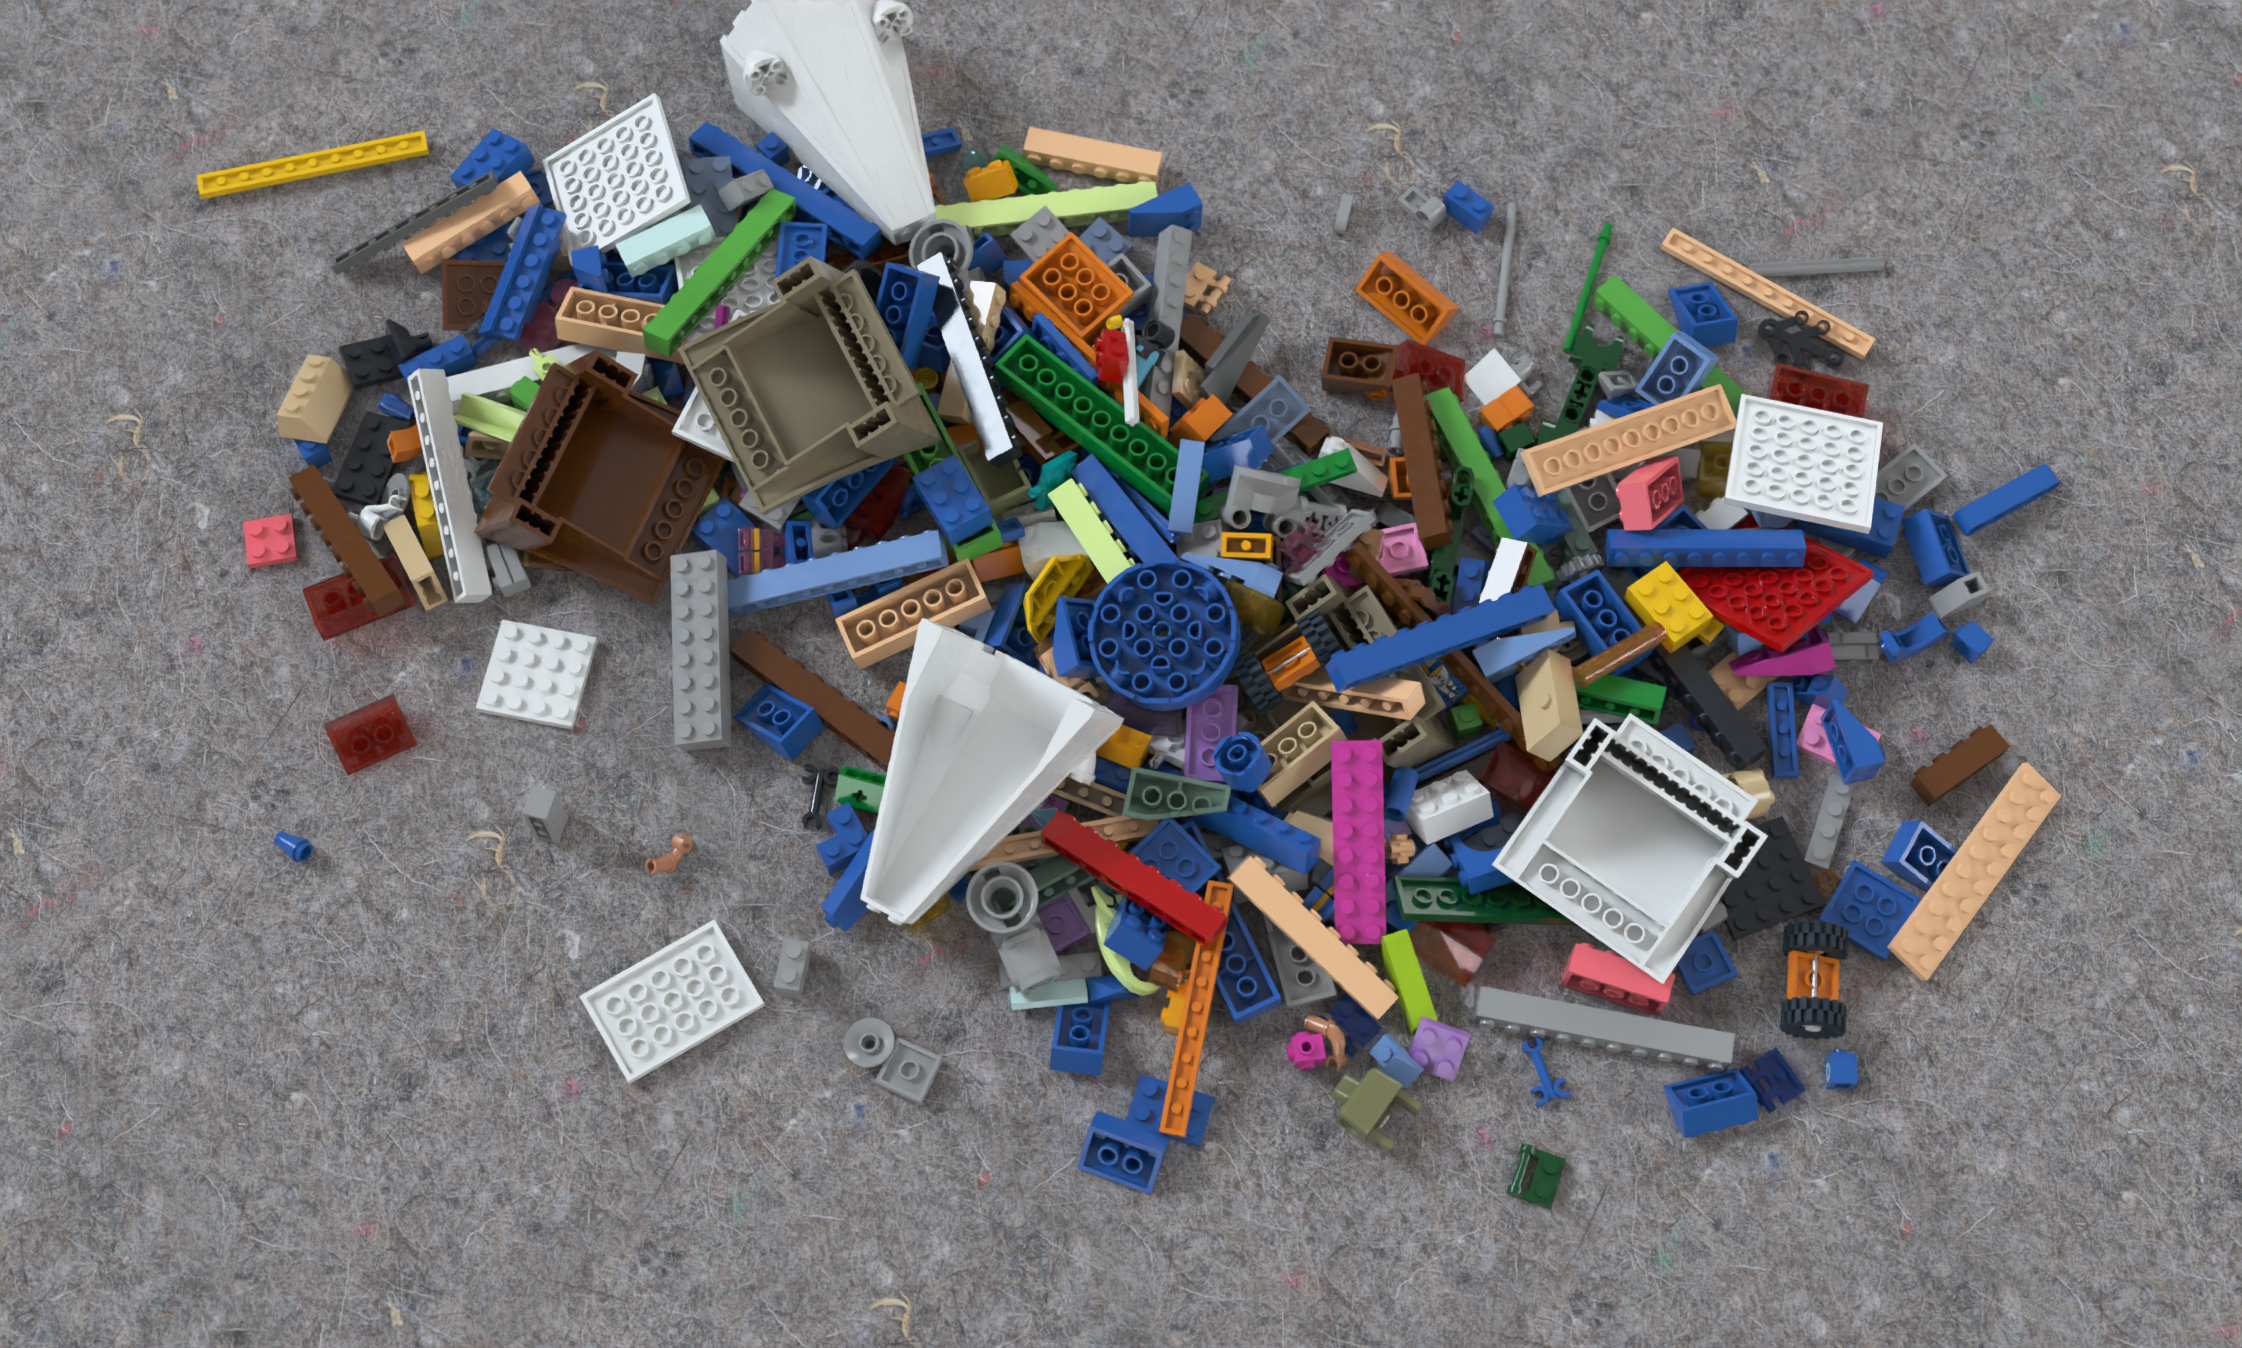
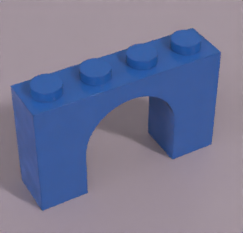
[1441,790,1514,895]

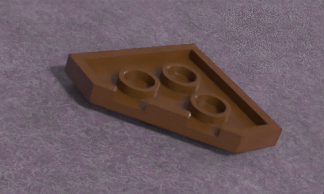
[441,260,507,331]

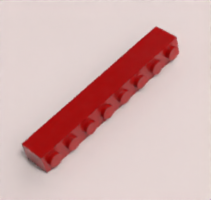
[1041,810,1227,950]

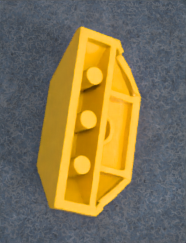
[409,471,445,560]
[1023,554,1094,645]

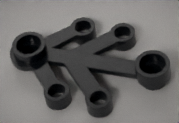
[1758,310,1844,377]

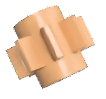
[1385,834,1415,864]

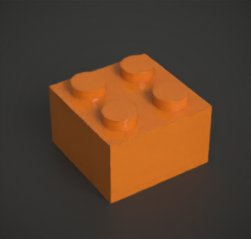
[1167,394,1233,450]

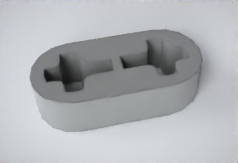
[1334,193,1354,235]

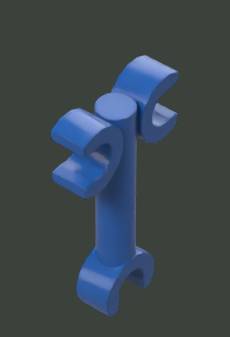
[1522,1037,1571,1107]

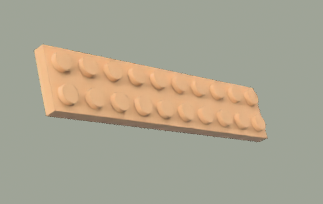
[1520,383,1736,497]
[1887,762,2061,981]

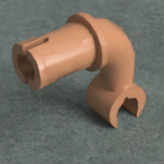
[1304,1015,1348,1072]

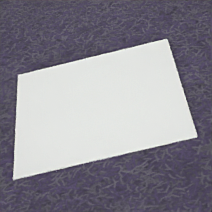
[1463,348,1521,405]

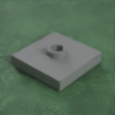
[875,1037,944,1105]

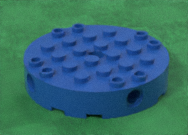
[1088,558,1241,711]

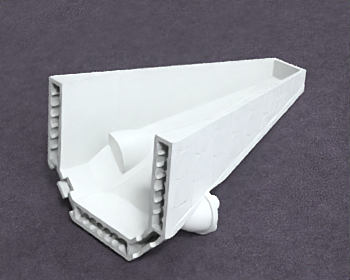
[720,0,937,245]
[861,618,1124,926]

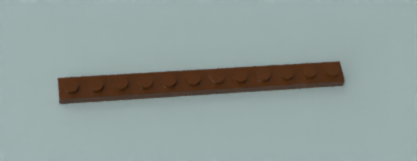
[1344,542,1563,774]

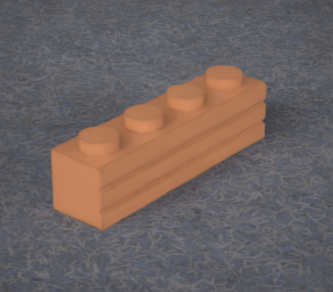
[1329,434,1388,467]

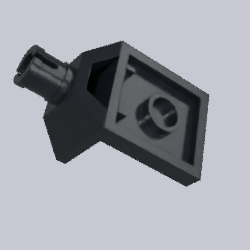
[339,319,433,390]

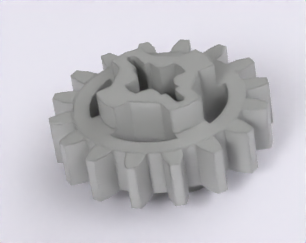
[1554,553,1605,589]

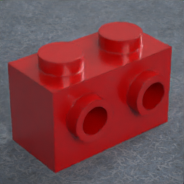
[1094,329,1129,384]

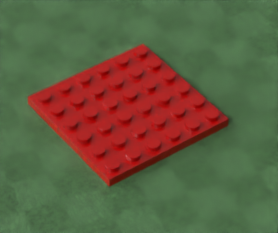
[1676,514,1873,653]

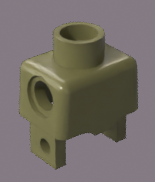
[1331,1068,1422,1155]

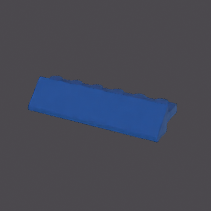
[478,203,567,342]

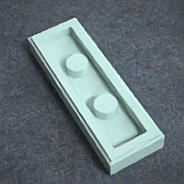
[1009,978,1088,1010]

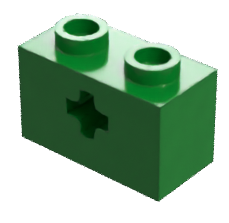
[834,765,886,814]

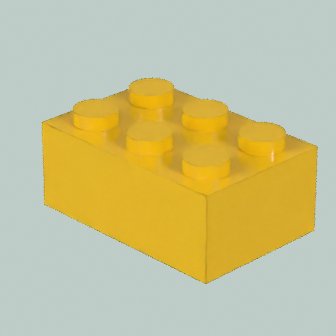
[1625,561,1713,654]

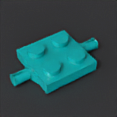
[1028,450,1080,511]

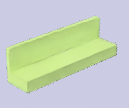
[454,392,526,442]

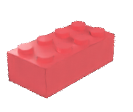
[1616,456,1685,531]
[1561,943,1675,1017]

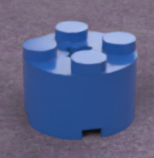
[1213,732,1272,793]

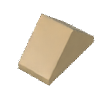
[464,430,511,460]

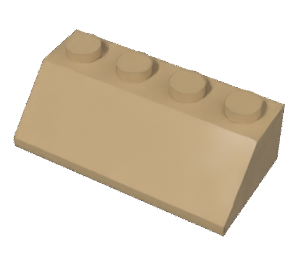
[276,354,354,444]

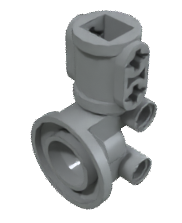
[909,219,986,297]
[1217,465,1347,539]
[966,862,1063,993]

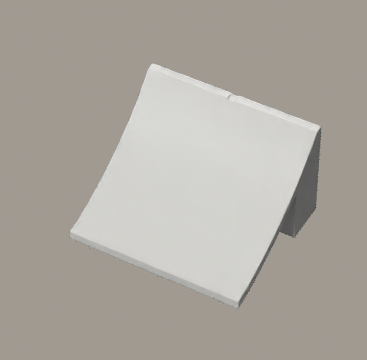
[1492,713,1768,984]

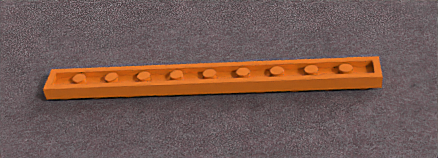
[1009,280,1169,438]
[1159,880,1234,1138]

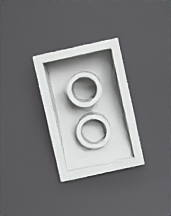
[615,351,654,394]
[1319,437,1389,497]
[1018,521,1092,582]

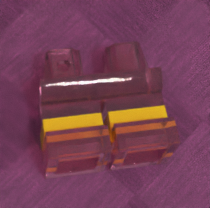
[738,527,785,575]

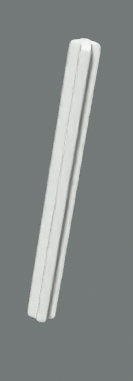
[1120,318,1139,426]

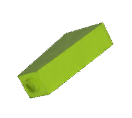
[1378,929,1438,1035]

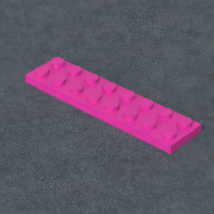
[1331,740,1387,944]

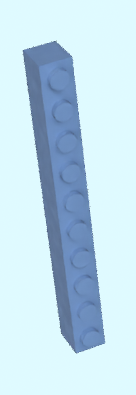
[727,530,949,618]

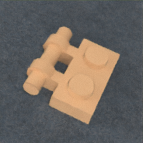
[1183,262,1231,316]

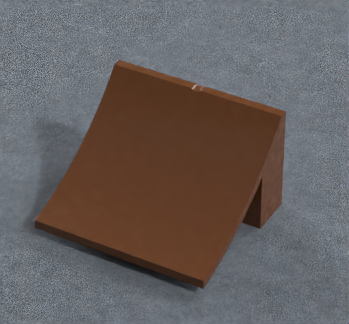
[474,349,726,606]

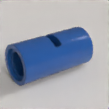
[1384,767,1419,822]

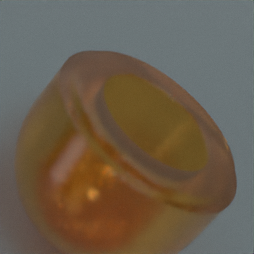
[1813,868,1840,894]

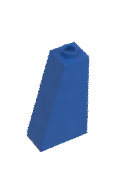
[821,829,875,932]

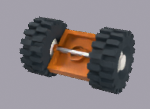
[1233,608,1343,715]
[1780,920,1849,1040]

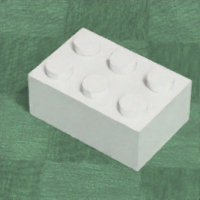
[1404,770,1494,845]

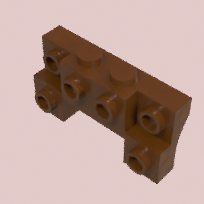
[999,388,1081,466]
[1355,578,1452,625]

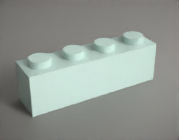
[615,204,717,278]

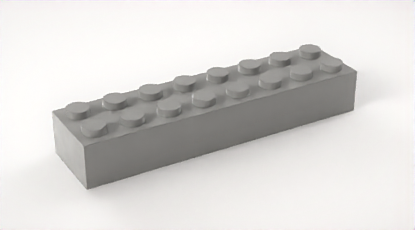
[670,550,732,751]

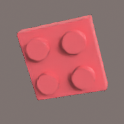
[243,513,298,569]

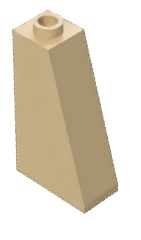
[382,514,448,611]
[1284,808,1387,867]

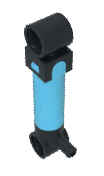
[1107,318,1175,408]

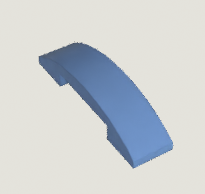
[1168,439,1205,535]

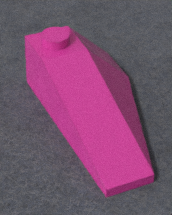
[1728,624,1836,676]

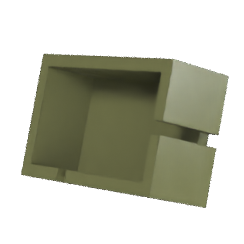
[957,439,1033,517]

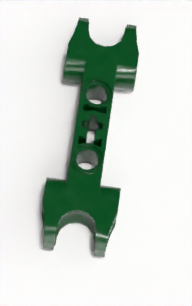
[1535,323,1624,446]
[1422,465,1474,605]

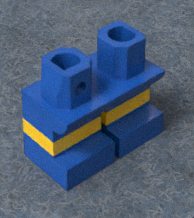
[1302,867,1335,925]

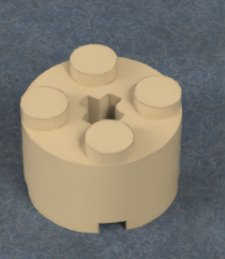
[1722,768,1775,821]

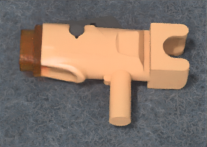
[1033,638,1099,700]

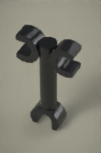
[802,764,839,829]

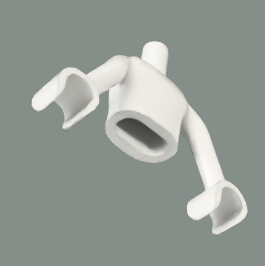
[348,495,407,562]

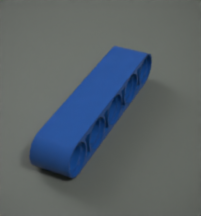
[1952,463,2061,536]

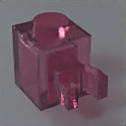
[1276,522,1326,568]

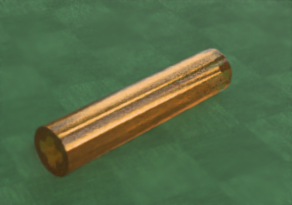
[1572,621,1667,688]

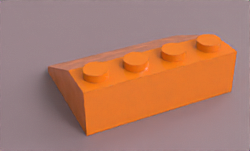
[1019,232,1134,345]

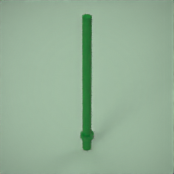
[1563,223,1613,354]

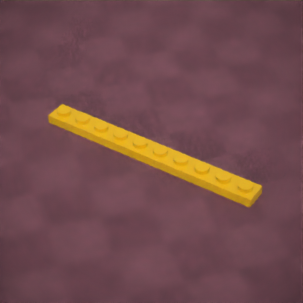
[197,131,429,199]

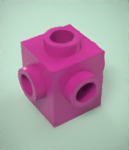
[1286,1032,1326,1071]

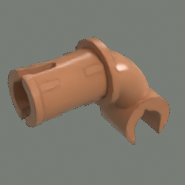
[645,834,693,874]

